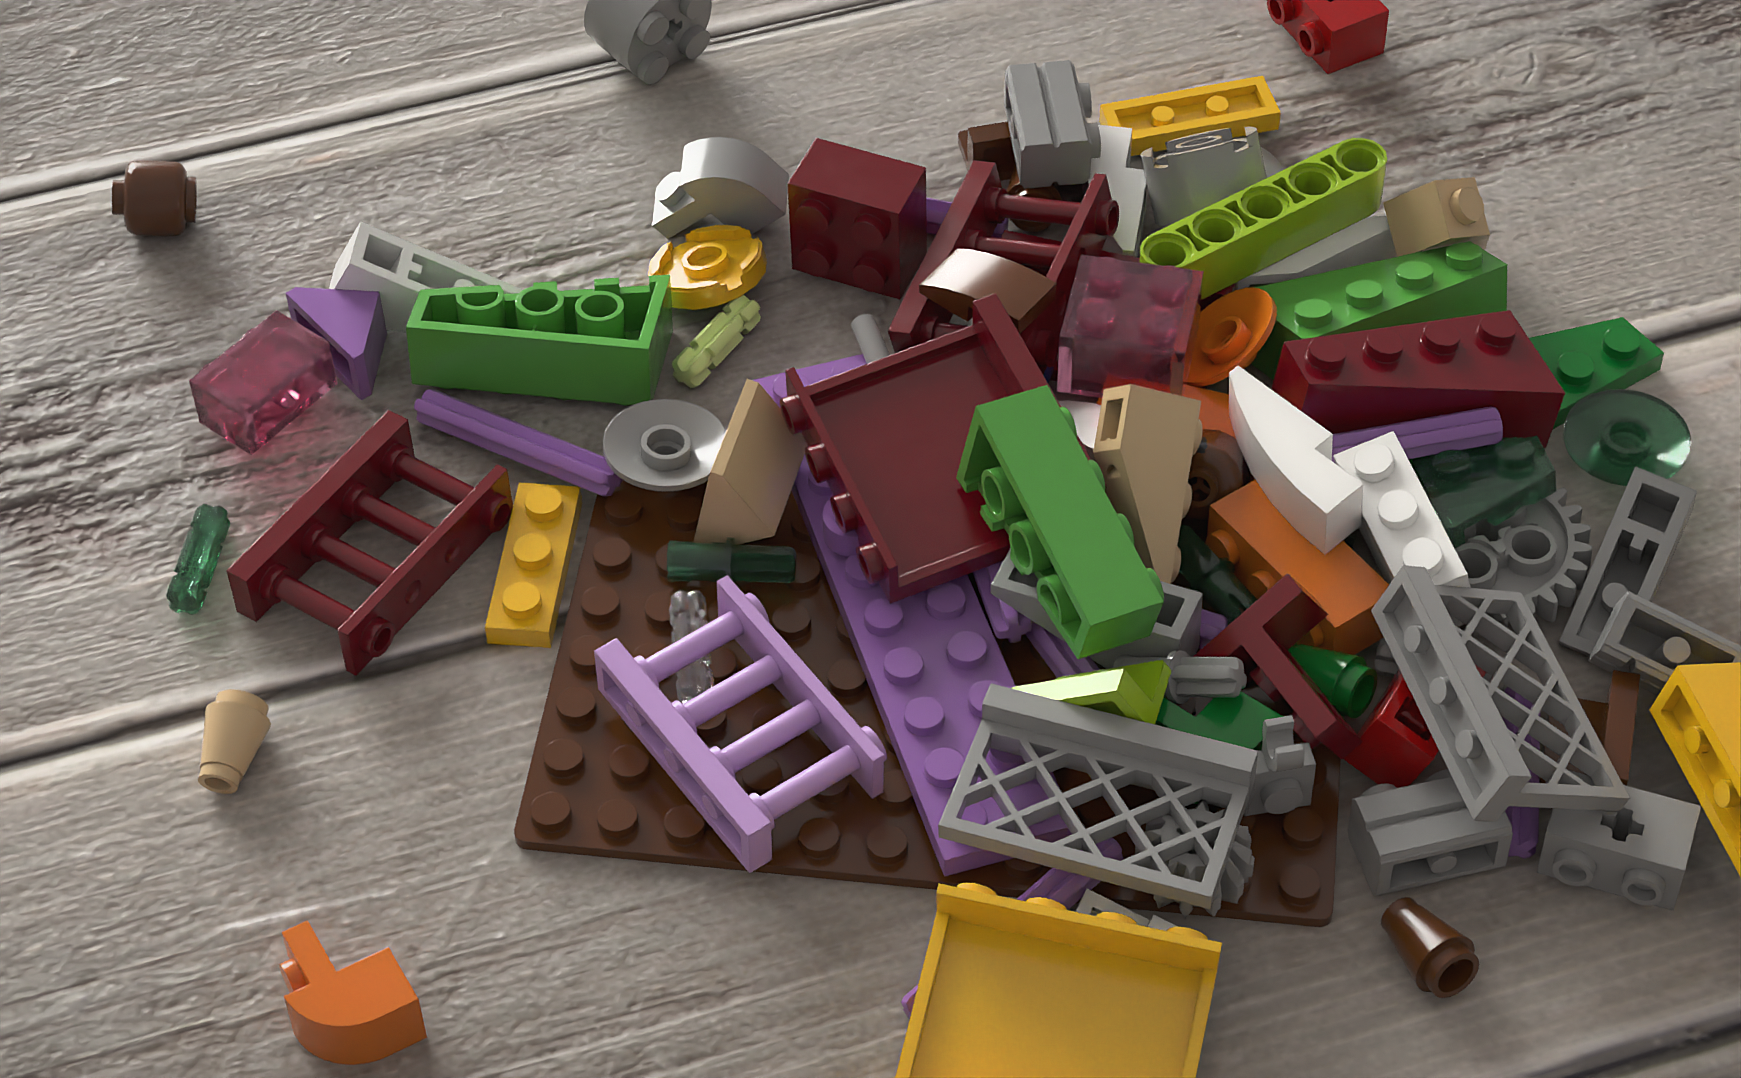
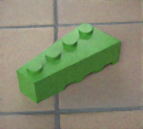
[1251,241,1508,380]
[406,274,673,406]
[956,385,1164,659]

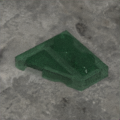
[1412,436,1556,549]

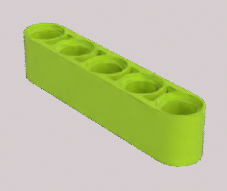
[1138,138,1387,313]

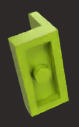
[1012,660,1171,725]

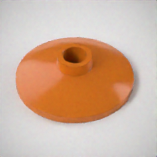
[1171,287,1277,387]

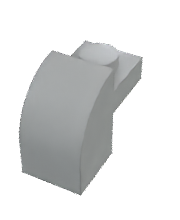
[652,137,789,239]

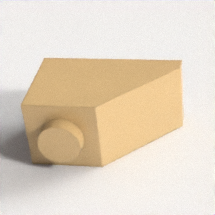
[1383,177,1490,257]

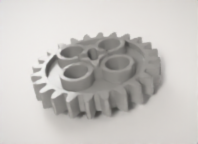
[1417,459,1593,638]

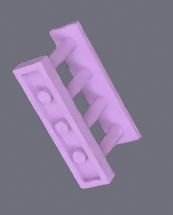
[594,575,887,873]

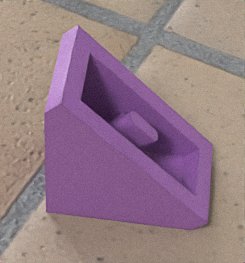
[286,287,387,400]

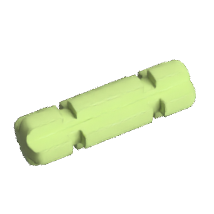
[672,295,761,388]

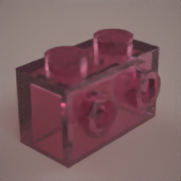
[189,310,337,455]

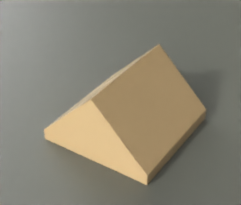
[692,379,808,554]

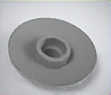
[603,399,726,491]

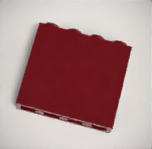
[780,293,1107,604]

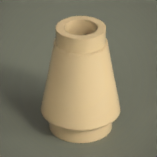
[198,689,271,794]

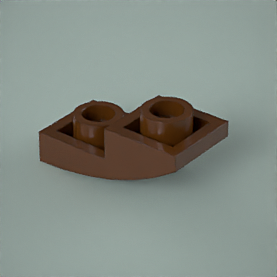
[919,249,1057,334]

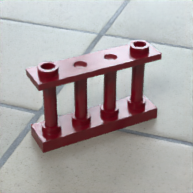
[888,160,1119,375]
[226,410,513,676]

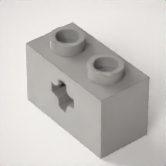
[1537,770,1701,911]

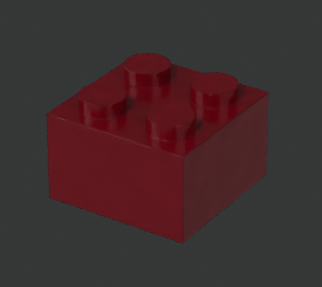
[787,138,927,300]

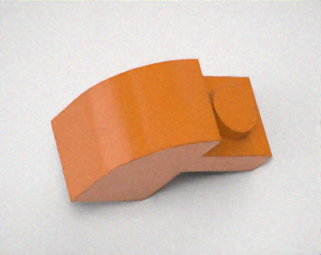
[279,920,427,1065]

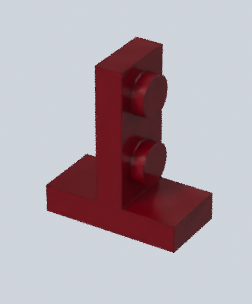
[1193,573,1363,759]

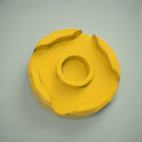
[648,225,767,310]

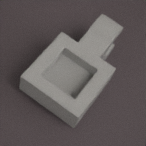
[1244,715,1316,816]

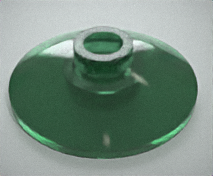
[1563,389,1691,486]

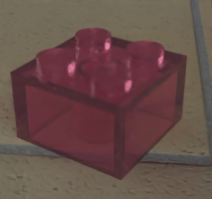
[1057,255,1204,398]

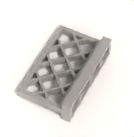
[1371,565,1630,822]
[938,683,1258,910]

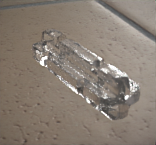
[669,590,714,704]

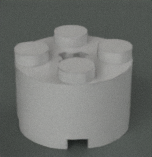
[584,0,712,85]
[1141,127,1267,226]

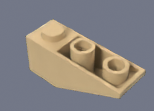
[1093,384,1203,584]

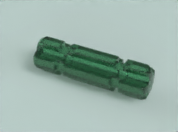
[166,504,231,615]

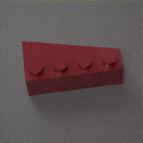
[1271,310,1565,448]

